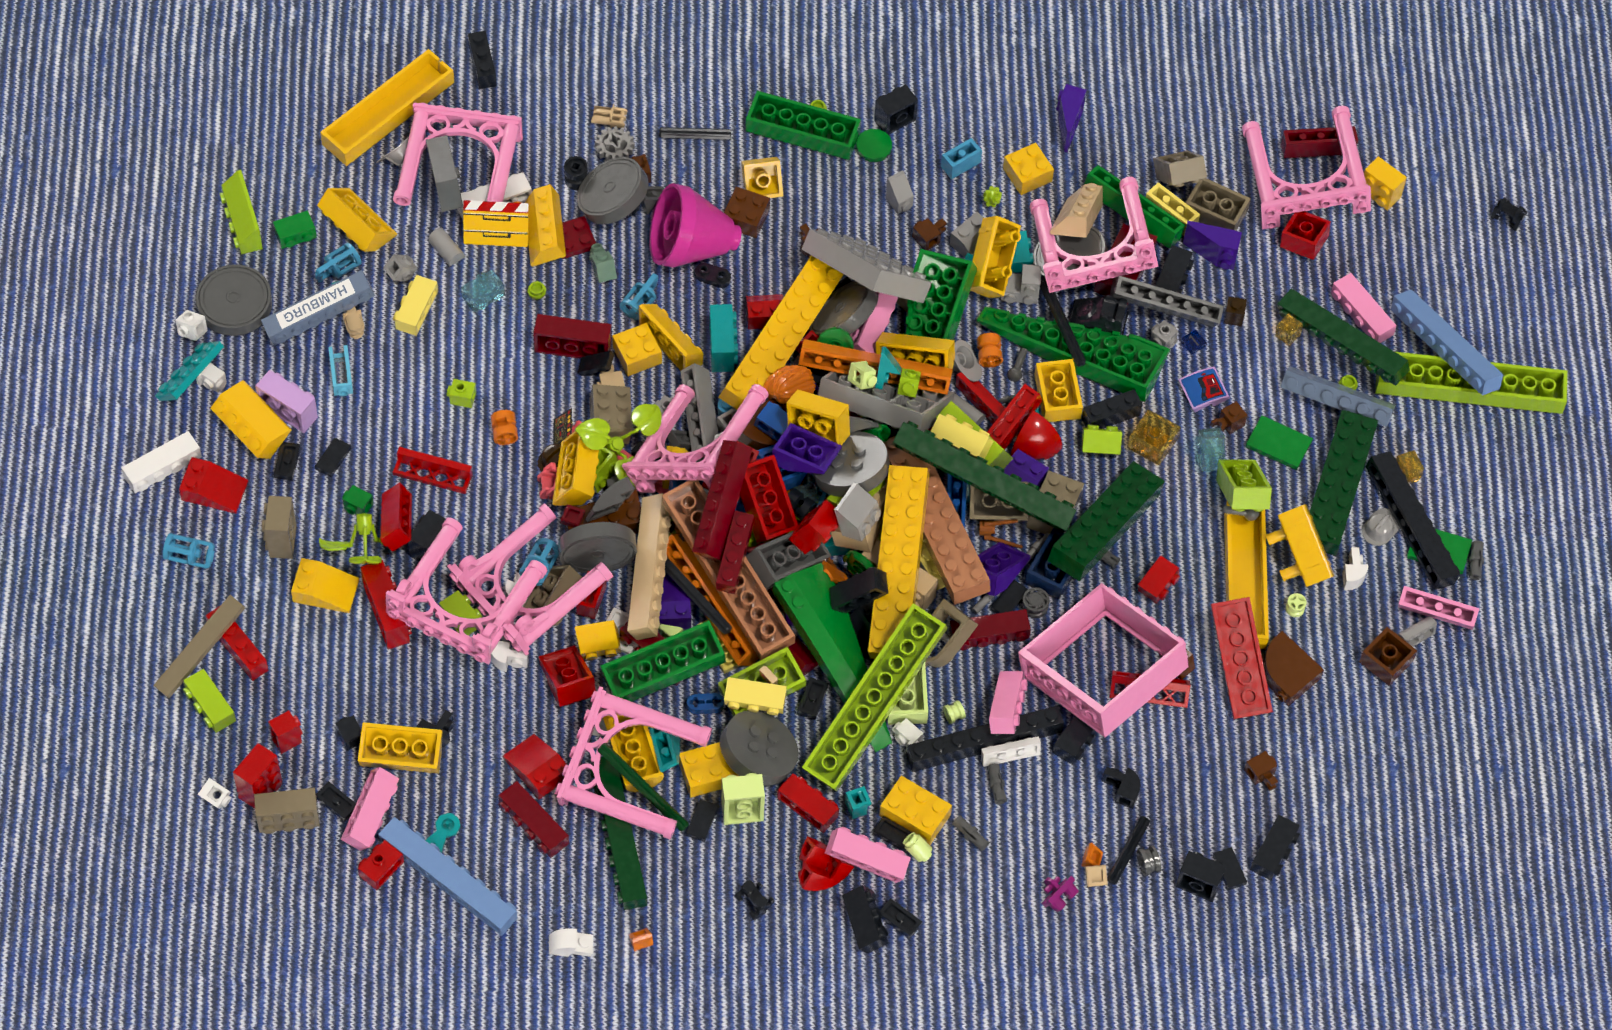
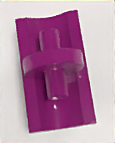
[1041,876,1079,912]

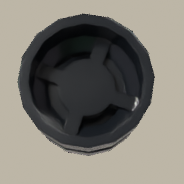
[564,156,588,190]
[788,488,818,522]

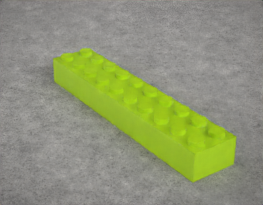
[1375,352,1568,414]
[802,603,947,792]

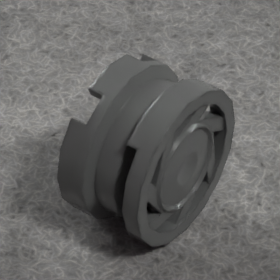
[1022,588,1050,618]
[1137,845,1161,876]

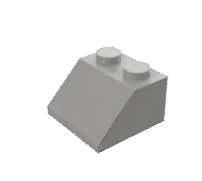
[950,212,984,258]
[834,482,881,542]

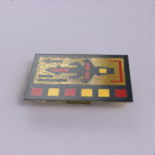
[553,408,573,445]

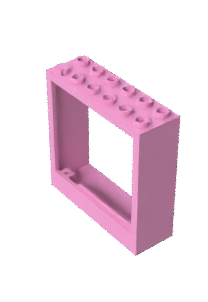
[1018,583,1189,738]

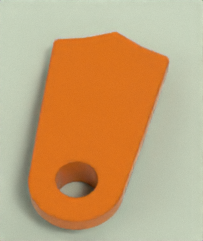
[822,560,849,584]

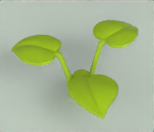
[575,404,662,489]
[319,513,382,564]

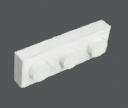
[981,736,1041,767]

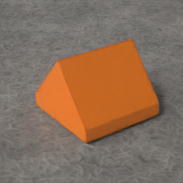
[1081,843,1103,867]
[628,928,653,951]

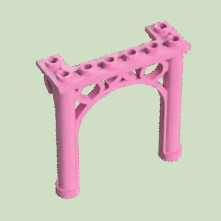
[393,103,523,206]
[1242,106,1371,230]
[1030,177,1159,293]
[622,384,769,493]
[447,503,614,656]
[386,517,548,665]
[555,686,712,840]

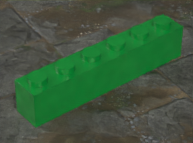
[1084,165,1185,249]

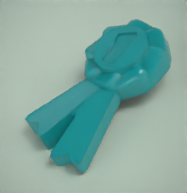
[425,813,461,853]

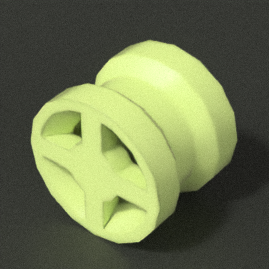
[1285,593,1307,617]
[943,700,966,724]

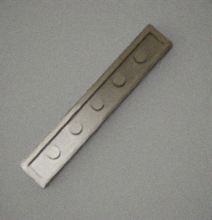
[153,595,246,698]

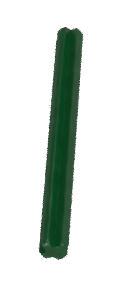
[598,743,689,831]

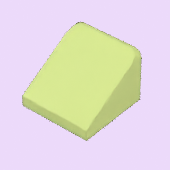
[659,624,683,639]

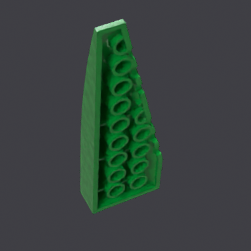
[905,249,977,340]
[977,307,1170,402]
[772,563,892,753]

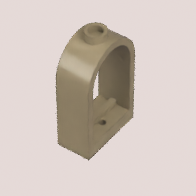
[925,599,978,667]

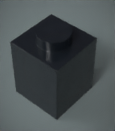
[336,715,362,751]

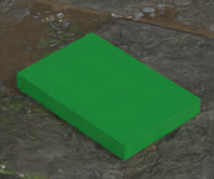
[1245,415,1313,470]
[1407,529,1472,574]

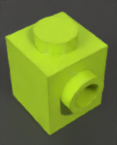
[897,368,921,398]
[447,379,477,408]

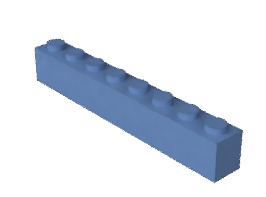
[1391,290,1503,395]
[378,817,518,936]

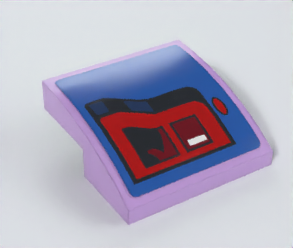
[1178,367,1230,412]

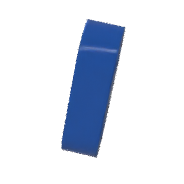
[687,693,724,714]

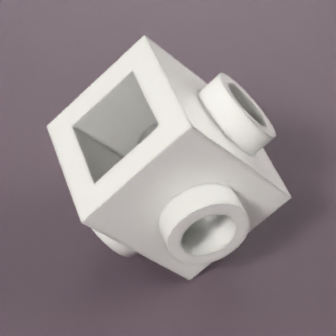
[175,310,208,341]

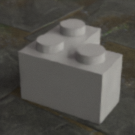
[1000,264,1041,305]

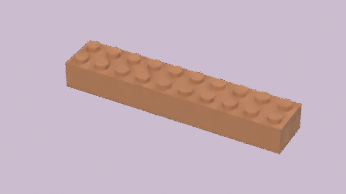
[883,436,990,605]
[662,480,795,660]

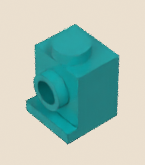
[845,786,872,819]

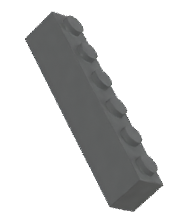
[1109,276,1224,327]

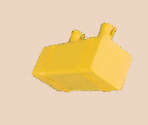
[970,216,1021,298]
[1265,504,1335,587]

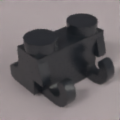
[1490,197,1527,231]
[734,881,775,921]

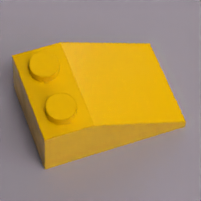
[291,558,360,613]

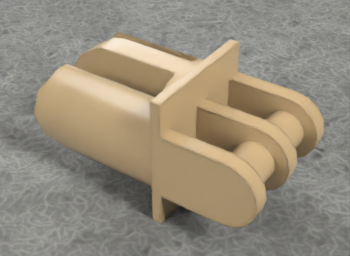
[591,104,628,130]
[343,306,365,339]

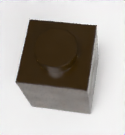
[1224,296,1247,326]

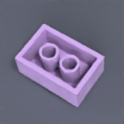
[255,370,318,433]

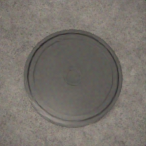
[577,157,649,224]
[1033,226,1108,290]
[196,264,272,336]
[809,281,878,336]
[813,431,890,497]
[558,522,637,573]
[720,711,799,786]

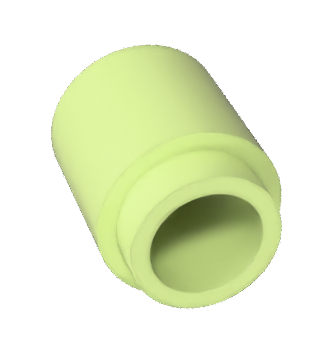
[903,832,932,862]

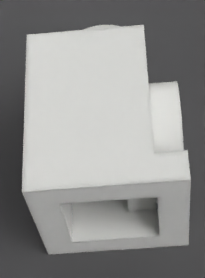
[196,363,227,392]
[892,718,923,752]
[198,778,232,809]

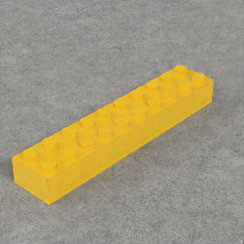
[718,255,844,410]
[868,465,930,659]

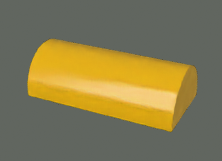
[603,715,664,792]

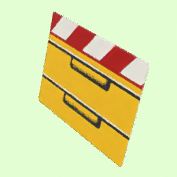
[463,200,528,247]

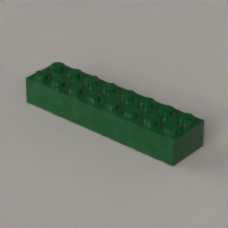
[1310,409,1379,556]
[1048,461,1165,582]

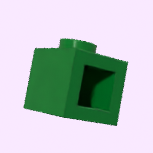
[342,485,374,515]

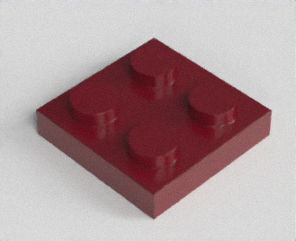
[562,216,596,259]

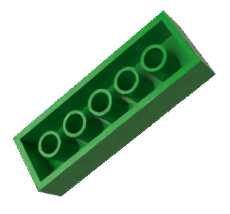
[746,91,861,160]
[600,620,726,702]

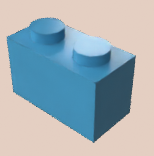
[941,138,982,180]

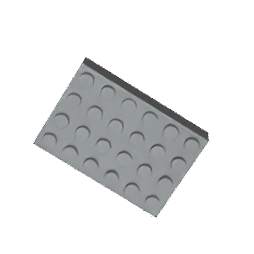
[802,228,932,303]
[818,371,955,432]

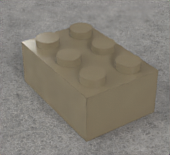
[1153,150,1207,187]
[1186,178,1251,231]
[589,384,633,444]
[1027,471,1084,534]
[970,482,1028,521]
[262,496,297,559]
[254,788,320,834]

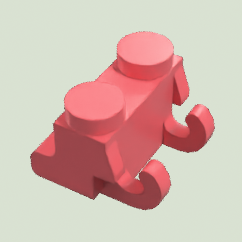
[537,462,557,499]

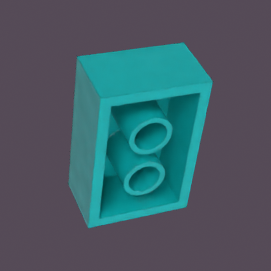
[710,304,738,372]

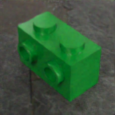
[273,210,317,249]

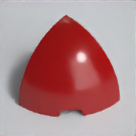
[1011,410,1063,460]
[798,836,854,891]

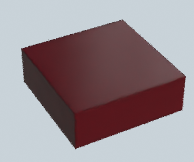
[560,504,586,528]

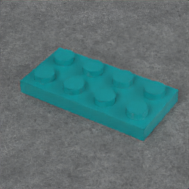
[155,341,224,401]

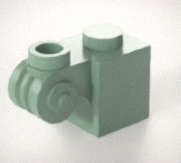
[589,243,617,283]

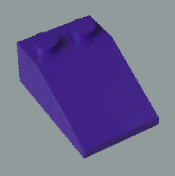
[1056,84,1087,153]
[1183,220,1242,270]
[772,423,842,474]
[1004,449,1049,490]
[978,542,1031,596]
[658,576,691,630]

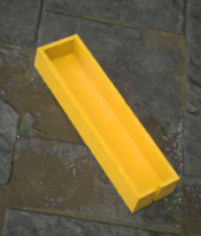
[320,49,454,166]
[1224,501,1269,649]

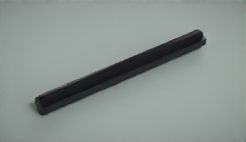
[1040,279,1086,367]
[665,557,732,635]

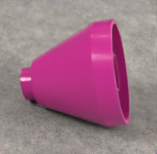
[649,183,742,268]

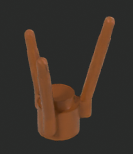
[979,519,1023,549]

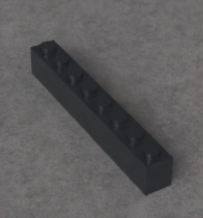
[1365,451,1460,590]
[906,705,1064,772]

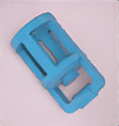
[315,242,362,283]
[620,273,658,320]
[163,533,215,569]
[519,538,559,586]

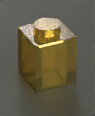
[1275,313,1303,347]
[1396,450,1424,483]

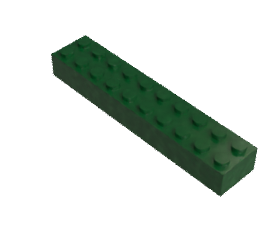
[891,421,1077,532]

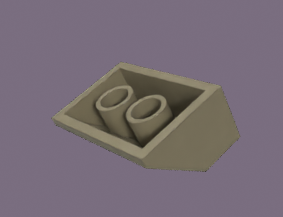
[521,565,583,626]

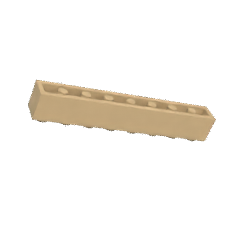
[627,493,671,640]

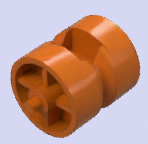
[976,333,1003,368]
[491,410,518,445]

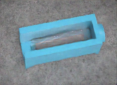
[329,345,353,396]

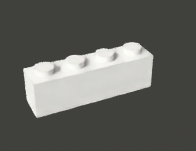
[457,172,532,220]
[121,431,202,493]

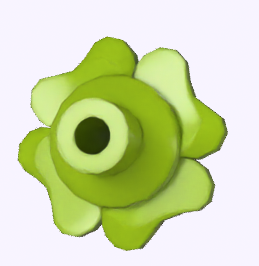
[983,186,1002,207]

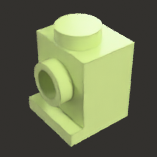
[848,361,877,390]

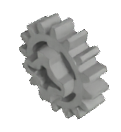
[595,126,635,161]

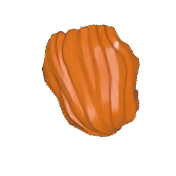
[763,365,816,404]

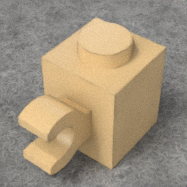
[596,365,625,387]

